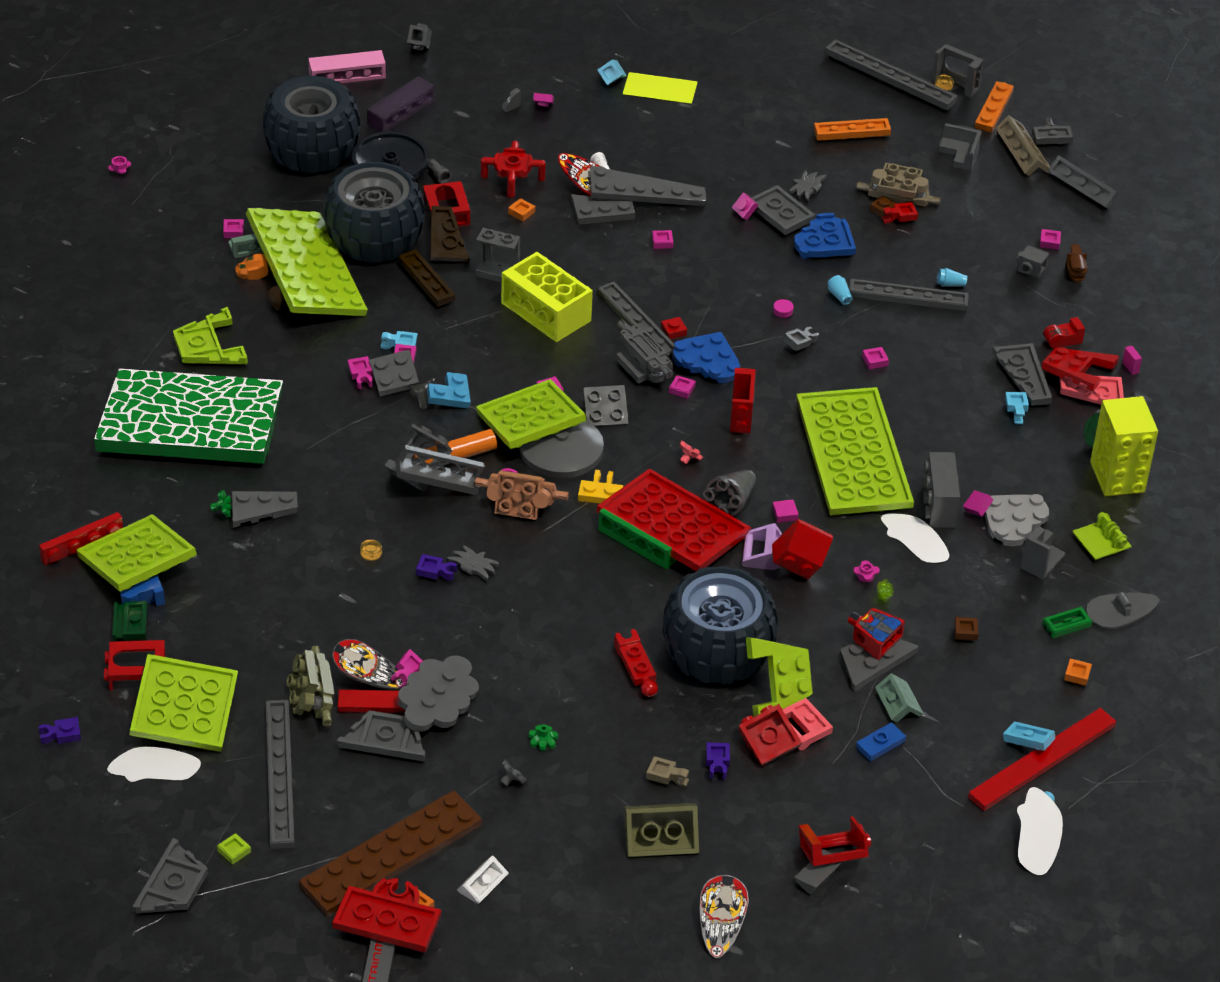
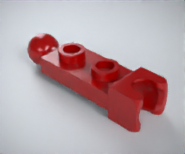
[614,629,658,697]

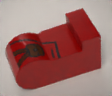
[1043,317,1085,348]

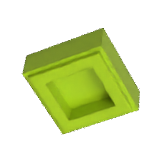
[217,833,251,865]

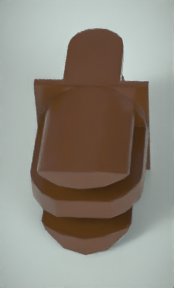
[1065,244,1088,283]

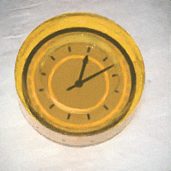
[935,75,954,91]
[360,540,382,560]

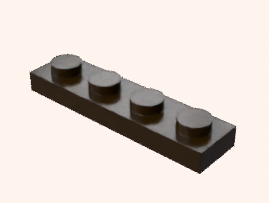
[399,249,455,307]

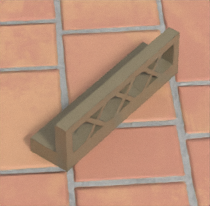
[996,115,1050,176]

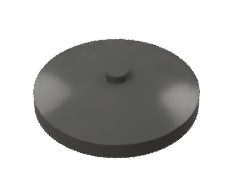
[520,420,604,478]

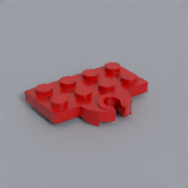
[332,877,441,953]

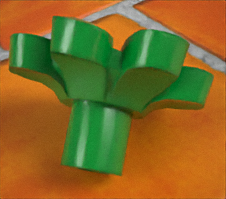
[210,490,232,518]
[528,725,559,751]

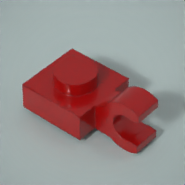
[882,202,918,224]

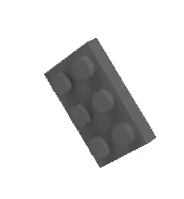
[752,185,815,235]

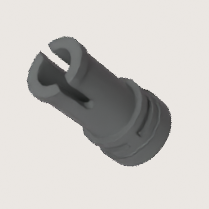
[427,159,452,184]

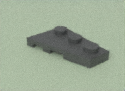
[232,491,298,528]

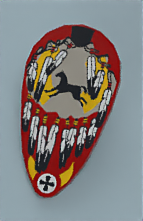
[558,153,600,196]

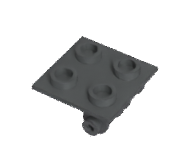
[583,385,629,426]

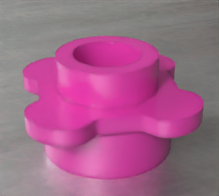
[108,156,131,174]
[853,561,880,582]

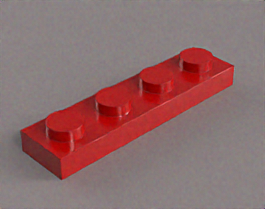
[39,512,123,565]

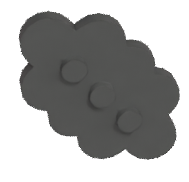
[397,655,479,731]

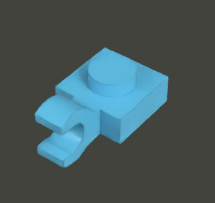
[381,331,417,350]
[1005,392,1029,424]

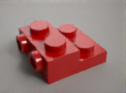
[738,704,802,767]

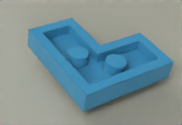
[427,372,471,409]

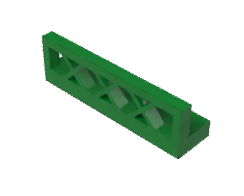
[598,508,677,570]

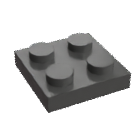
[369,350,420,397]

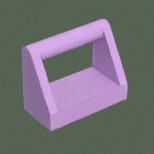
[742,523,782,570]

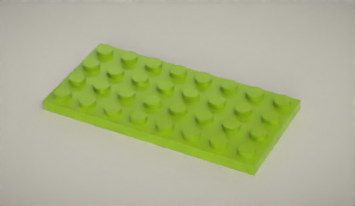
[246,208,368,316]
[796,387,914,515]

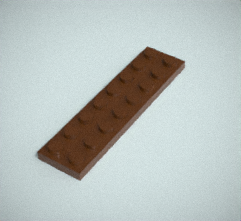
[299,790,482,917]

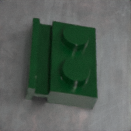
[112,601,148,641]

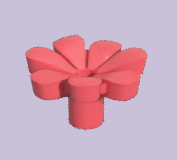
[679,440,703,464]

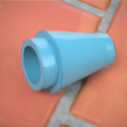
[937,267,967,287]
[827,275,853,305]

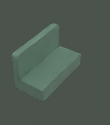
[228,234,263,258]
[875,673,924,722]

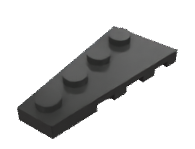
[993,343,1052,406]

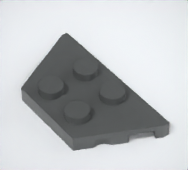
[840,639,919,692]
[337,710,425,762]
[133,838,208,913]

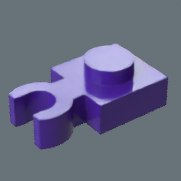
[416,554,457,580]
[39,717,81,744]
[706,742,730,779]

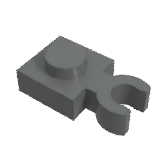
[782,327,819,351]

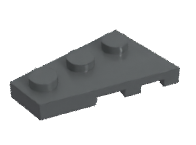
[571,194,636,225]

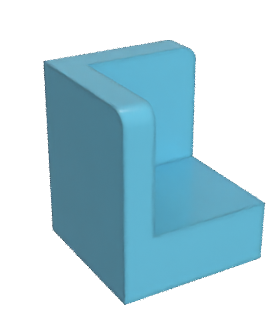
[598,59,626,85]

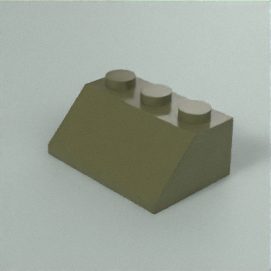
[624,803,699,857]

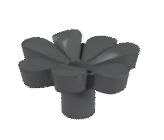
[501,759,527,786]

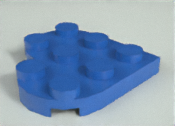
[794,213,856,259]
[672,332,740,383]

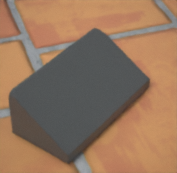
[793,850,844,895]

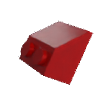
[772,519,833,580]

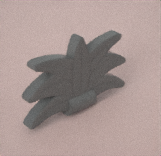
[789,171,827,202]
[446,546,499,581]

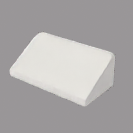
[457,856,509,904]

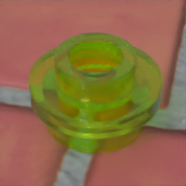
[877,579,893,601]

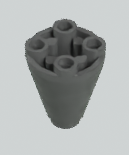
[703,470,756,516]

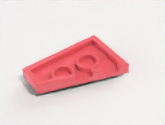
[1059,375,1124,405]

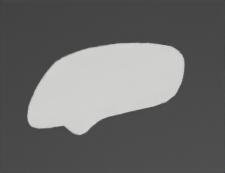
[881,514,949,563]
[107,747,201,782]
[1017,787,1063,875]

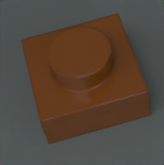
[870,195,896,217]
[954,617,978,640]

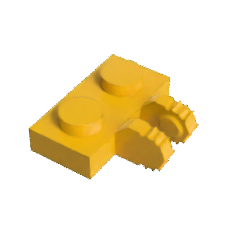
[578,470,623,504]

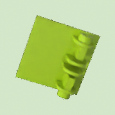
[1072,512,1132,560]

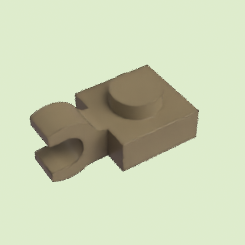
[646,756,689,787]

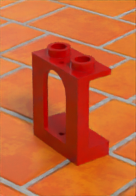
[423,181,470,227]
[104,640,166,691]
[799,816,871,866]

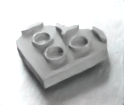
[984,494,1049,547]

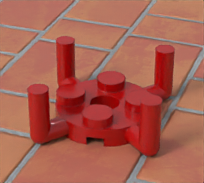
[481,141,546,198]

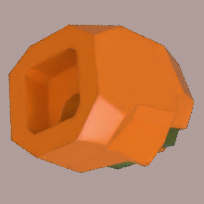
[235,254,268,280]

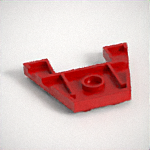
[1042,347,1119,391]

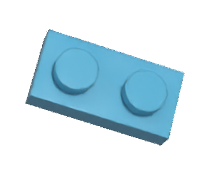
[1003,721,1055,751]

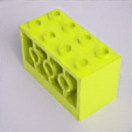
[501,252,593,342]
[1090,396,1158,496]

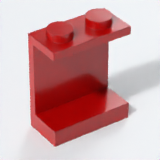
[730,368,756,433]

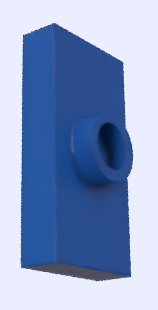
[856,722,906,762]

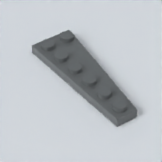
[589,166,706,206]

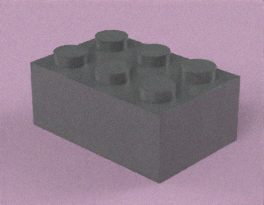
[922,452,960,528]

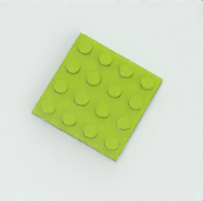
[476,379,586,449]
[76,514,197,591]
[129,654,238,752]

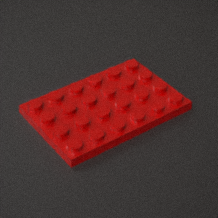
[596,469,751,572]

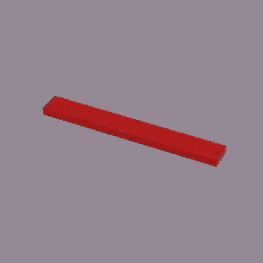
[968,707,1117,811]

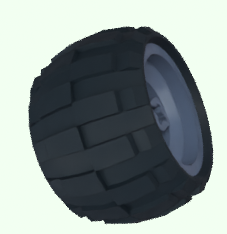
[662,566,778,684]

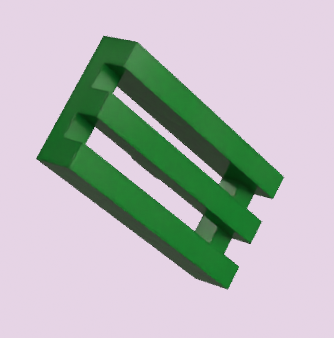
[1042,606,1092,638]

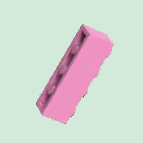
[308,50,386,83]

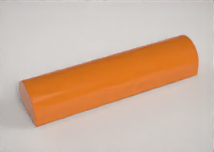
[414,429,497,464]

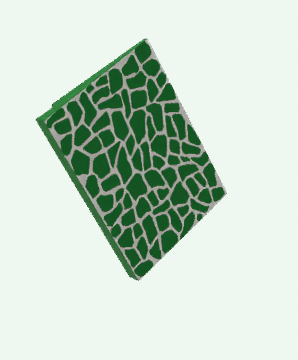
[94,369,283,464]

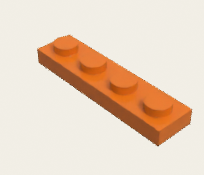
[974,81,1014,133]
[814,118,891,141]

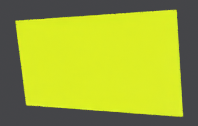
[623,72,698,104]

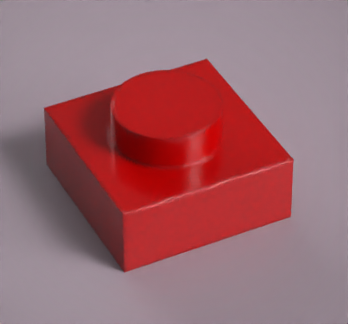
[661,317,687,339]

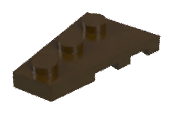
[430,206,470,263]

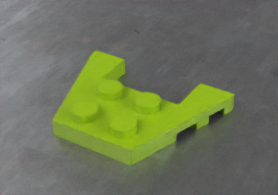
[173,307,248,364]
[746,637,813,717]

